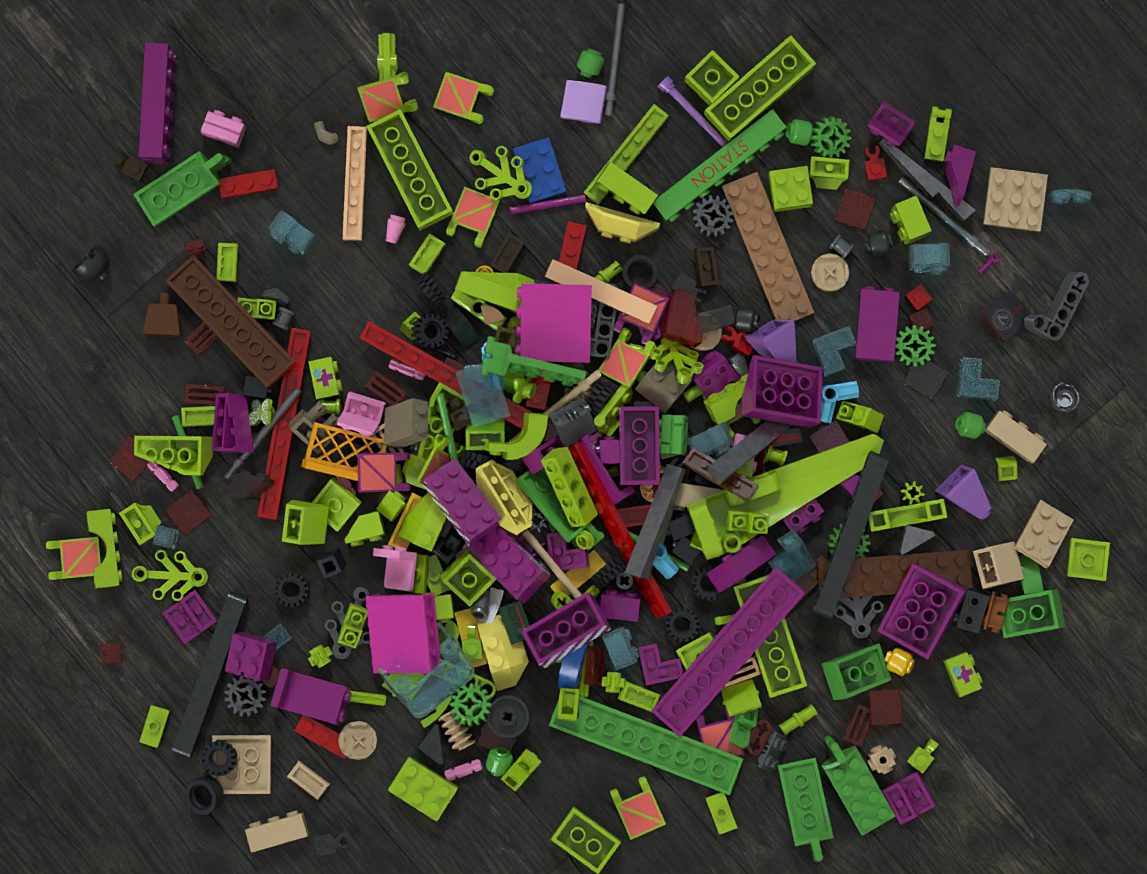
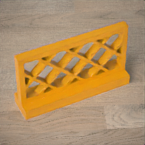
[301,422,387,481]

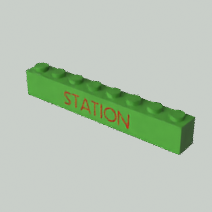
[652,109,786,223]

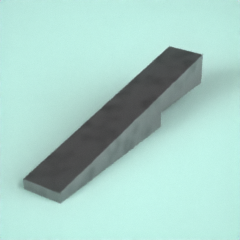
[879,138,975,223]
[707,421,792,485]
[625,464,685,579]

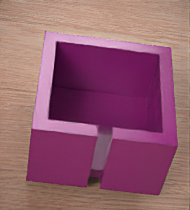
[225,632,277,681]

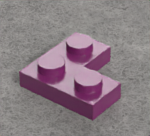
[546,532,590,572]
[638,643,683,686]

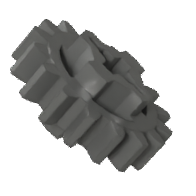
[692,195,734,237]
[224,675,267,717]

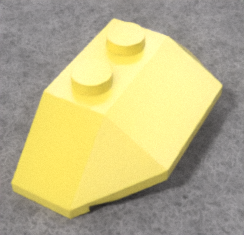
[585,202,660,244]
[475,460,532,535]
[476,614,529,691]

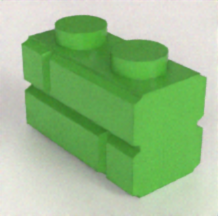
[659,415,688,455]

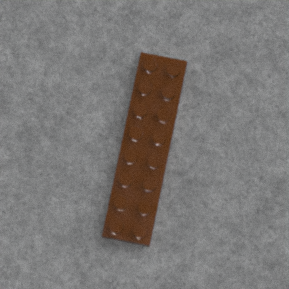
[165,255,296,389]
[817,550,973,598]

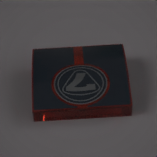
[981,290,1028,343]

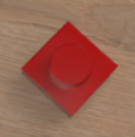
[905,284,932,311]

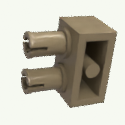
[289,400,339,454]

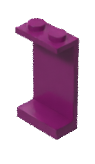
[854,286,900,363]
[573,433,635,505]
[270,668,352,725]

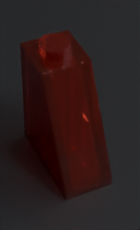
[660,289,703,347]

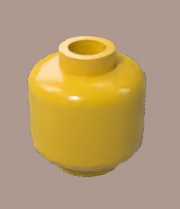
[885,648,915,676]

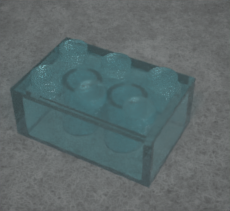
[455,363,511,429]

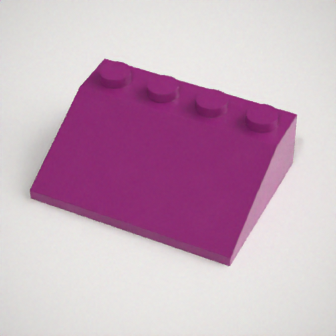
[741,355,823,428]
[877,563,968,659]

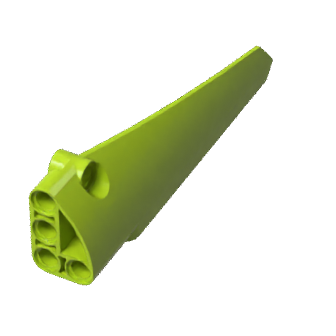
[686,434,884,560]

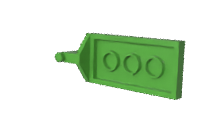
[134,151,232,227]
[481,337,586,387]
[515,468,604,551]
[822,736,895,836]
[778,758,833,862]

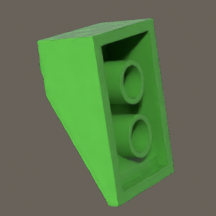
[999,589,1066,638]
[822,644,891,700]

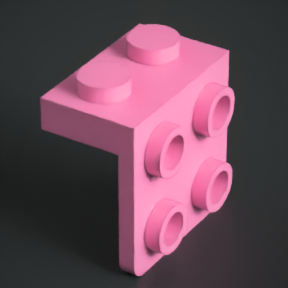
[337,391,386,436]
[373,545,417,591]

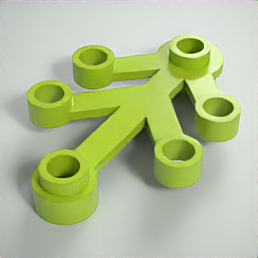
[469,146,532,200]
[650,333,704,384]
[132,550,208,601]

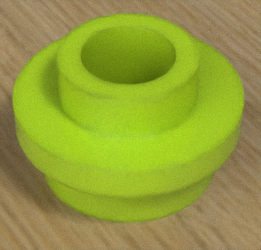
[576,530,595,549]

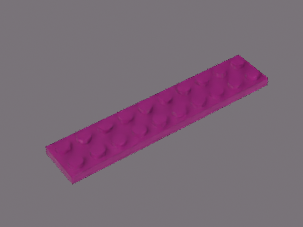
[652,567,806,737]

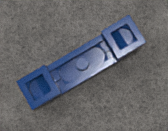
[558,643,589,689]

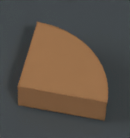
[481,305,504,325]

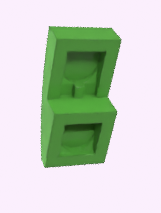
[1019,555,1043,594]
[728,709,759,748]

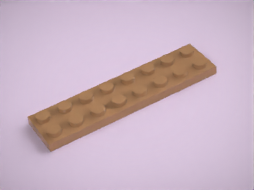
[722,172,814,321]

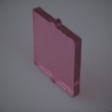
[809,420,849,453]

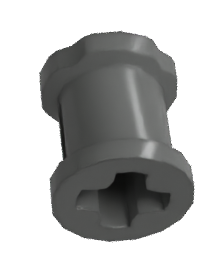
[829,234,854,259]
[273,307,296,331]
[616,572,633,589]

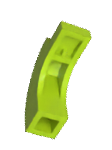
[484,413,548,460]

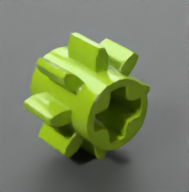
[900,481,925,505]
[308,644,333,668]
[602,672,625,693]

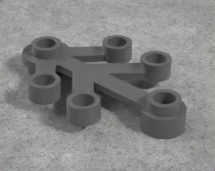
[324,587,370,659]
[834,596,883,638]

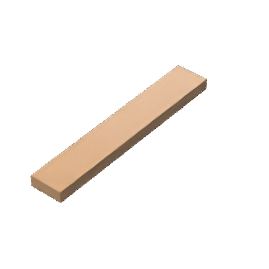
[343,126,367,241]
[545,260,657,324]

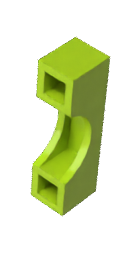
[703,374,748,425]
[867,499,947,532]
[86,509,122,589]

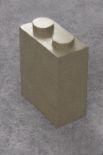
[384,398,428,449]

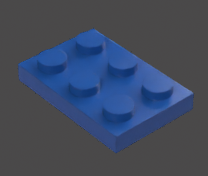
[513,137,566,204]

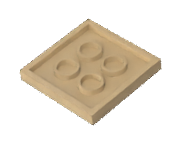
[983,167,1048,232]
[212,735,271,794]

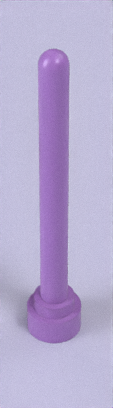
[657,76,728,147]

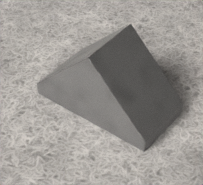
[898,525,935,555]

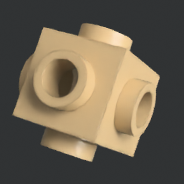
[867,745,896,774]

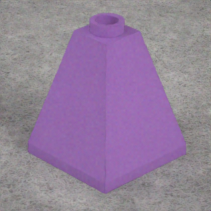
[745,319,797,363]
[935,464,991,520]

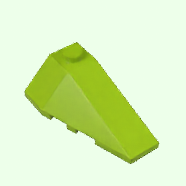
[455,271,535,314]
[134,436,213,475]

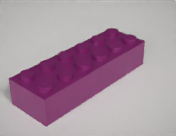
[139,43,177,164]

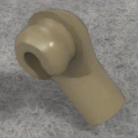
[314,121,338,145]

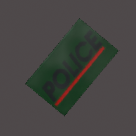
[498,601,530,645]

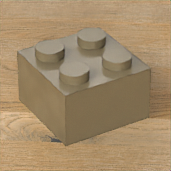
[635,356,692,413]

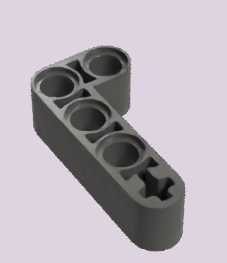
[1024,272,1089,340]
[590,283,617,359]

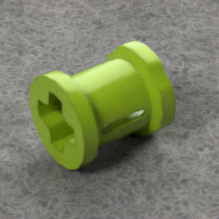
[320,399,341,416]
[764,445,788,467]

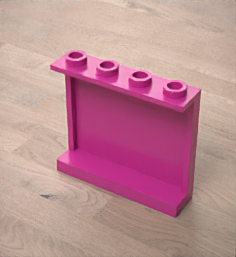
[516,283,592,363]
[366,593,442,673]

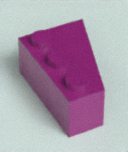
[212,393,254,453]
[707,535,776,593]

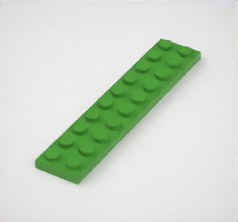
[549,696,743,795]

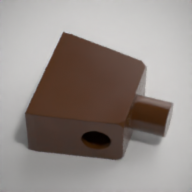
[143,293,182,337]

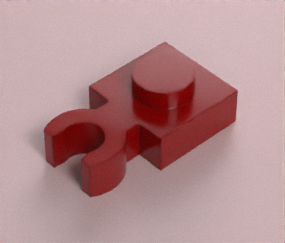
[864,146,887,181]
[721,326,753,357]

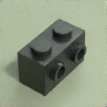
[952,590,990,634]

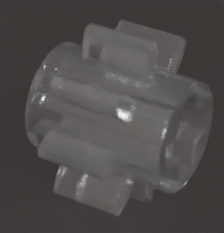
[530,509,548,533]

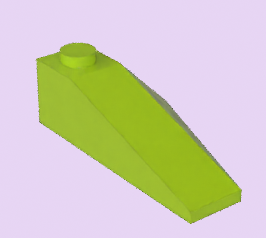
[417,382,471,463]
[398,493,447,551]

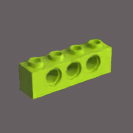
[541,447,598,528]

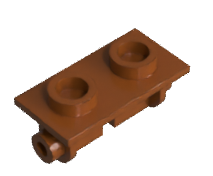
[982,592,1009,633]

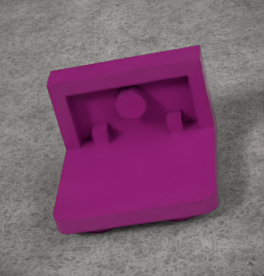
[867,101,916,147]
[692,350,741,399]

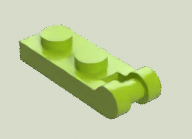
[924,107,952,162]
[594,385,633,434]

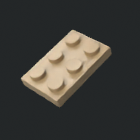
[1014,500,1074,568]

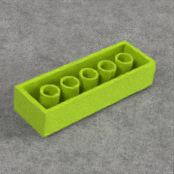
[704,35,816,142]
[366,109,453,231]
[734,574,807,698]

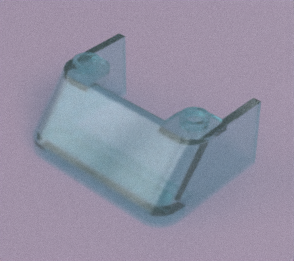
[378,622,475,718]

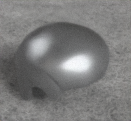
[1050,382,1080,412]

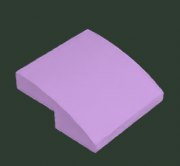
[560,80,607,124]

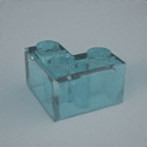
[268,210,316,255]
[908,243,950,275]
[811,326,856,377]
[956,357,1000,401]
[687,422,734,457]
[768,529,816,581]
[602,626,639,671]

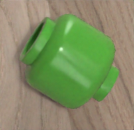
[577,48,604,78]
[786,119,815,146]
[955,412,986,439]
[486,746,513,776]

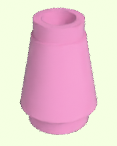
[386,214,406,244]

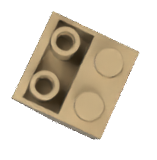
[973,542,1025,589]

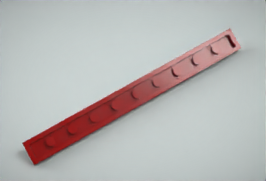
[526,222,586,411]
[359,321,532,429]
[258,328,311,520]
[568,442,672,618]

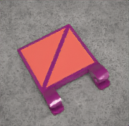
[613,283,669,345]
[357,452,410,492]
[696,706,744,757]

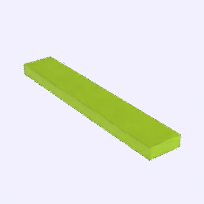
[583,104,669,205]

